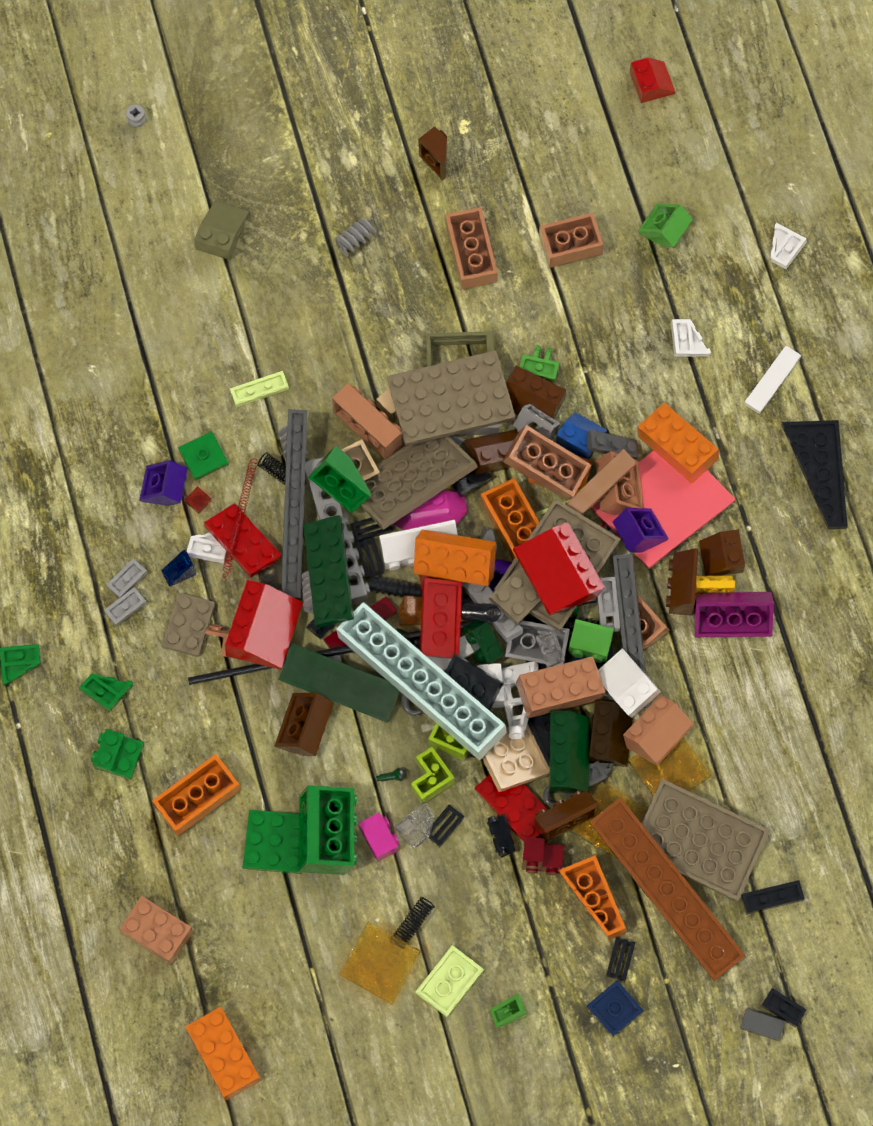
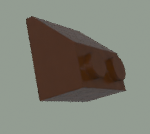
[418,126,447,181]
[699,529,745,576]

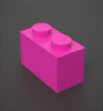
[359,812,400,862]

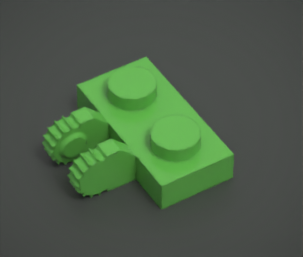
[520,345,559,382]

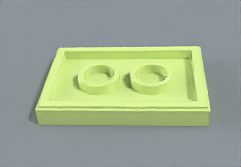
[415,945,484,1017]

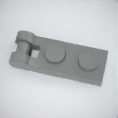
[597,577,620,632]

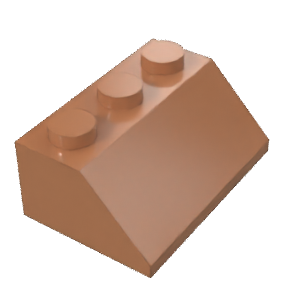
[595,451,644,515]
[606,593,670,650]
[623,694,694,766]

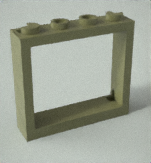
[423,331,494,367]

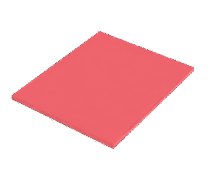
[591,451,736,569]

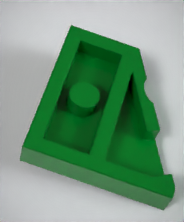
[0,644,41,685]
[79,673,133,712]

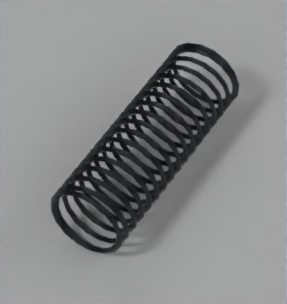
[257,452,306,485]
[461,603,500,622]
[390,897,435,949]

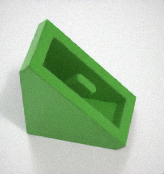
[490,994,526,1028]

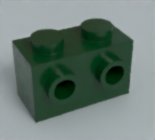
[462,621,504,664]

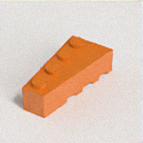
[559,855,628,940]

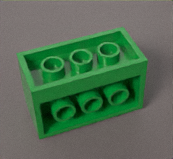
[298,785,357,875]

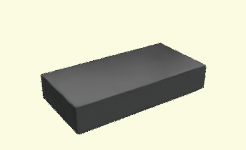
[740,1009,785,1041]

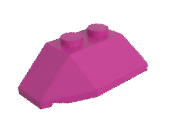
[392,490,467,531]

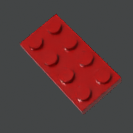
[204,503,281,578]
[420,578,462,659]
[474,774,548,843]

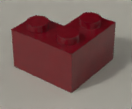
[522,837,564,875]

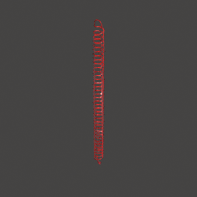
[222,458,258,578]

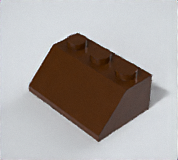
[506,366,566,423]
[464,429,519,475]
[666,548,698,616]
[274,693,334,756]
[534,790,599,842]

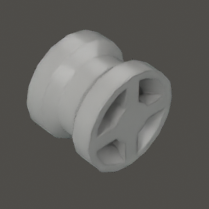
[126,104,146,127]

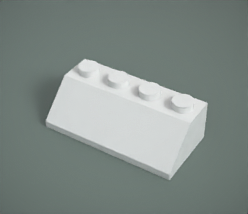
[379,520,458,570]

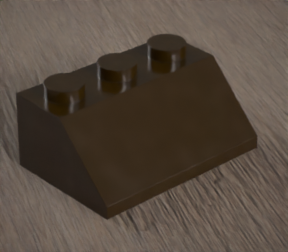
[589,700,632,767]

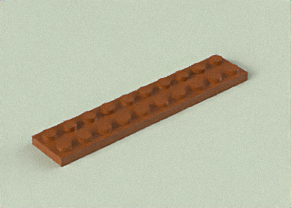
[589,797,746,981]

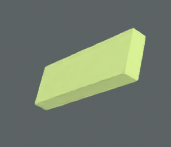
[230,371,289,407]

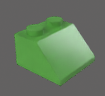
[638,203,693,247]
[569,619,614,663]

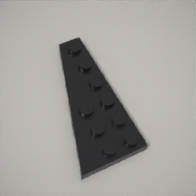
[781,420,848,530]

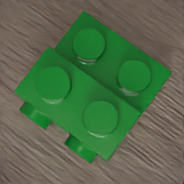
[91,729,144,780]

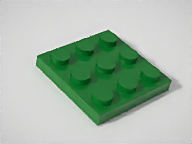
[242,810,302,874]

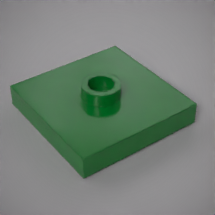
[178,431,229,481]

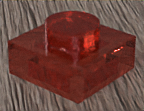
[184,486,212,514]

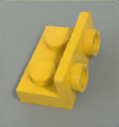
[695,576,735,593]

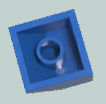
[556,412,607,459]

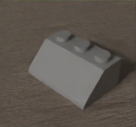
[505,620,570,666]

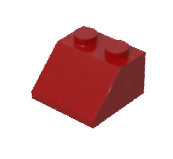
[630,58,675,103]

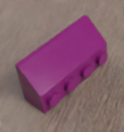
[694,592,774,638]

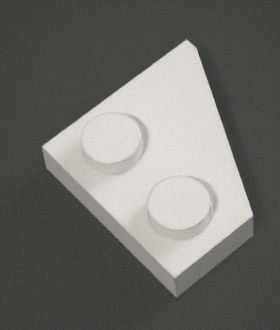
[770,223,807,269]
[671,319,711,357]
[186,532,227,563]

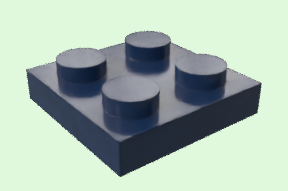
[586,980,644,1038]

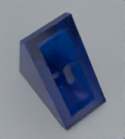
[161,550,196,586]

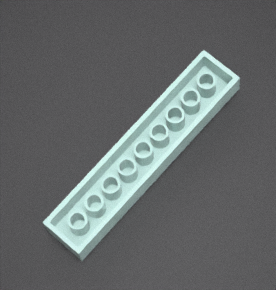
[336,602,507,761]

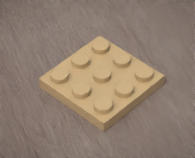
[482,724,549,792]

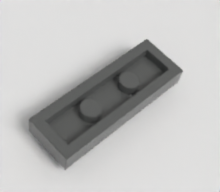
[587,430,638,459]

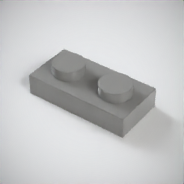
[106,558,148,598]
[104,587,147,627]

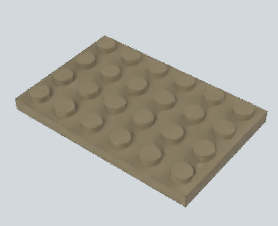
[387,350,516,446]
[361,436,477,530]
[494,499,620,632]
[641,779,769,902]

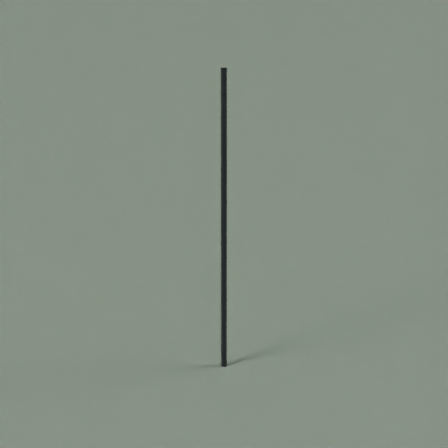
[188,598,597,685]

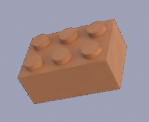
[539,213,603,268]
[119,896,193,965]

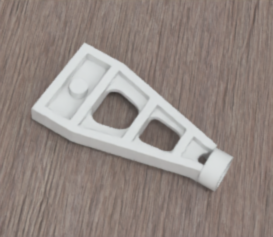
[501,661,538,739]

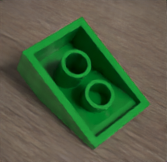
[308,446,372,513]

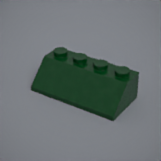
[549,710,589,793]

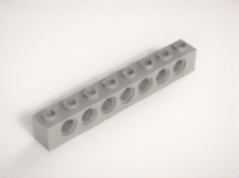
[305,457,370,605]

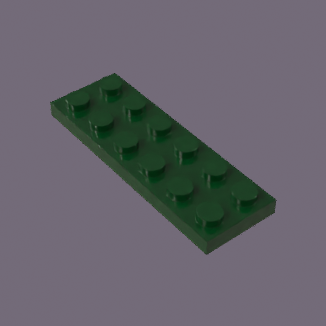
[303,515,354,628]
[278,644,400,723]

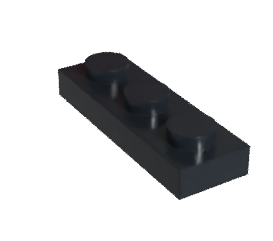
[741,880,805,915]

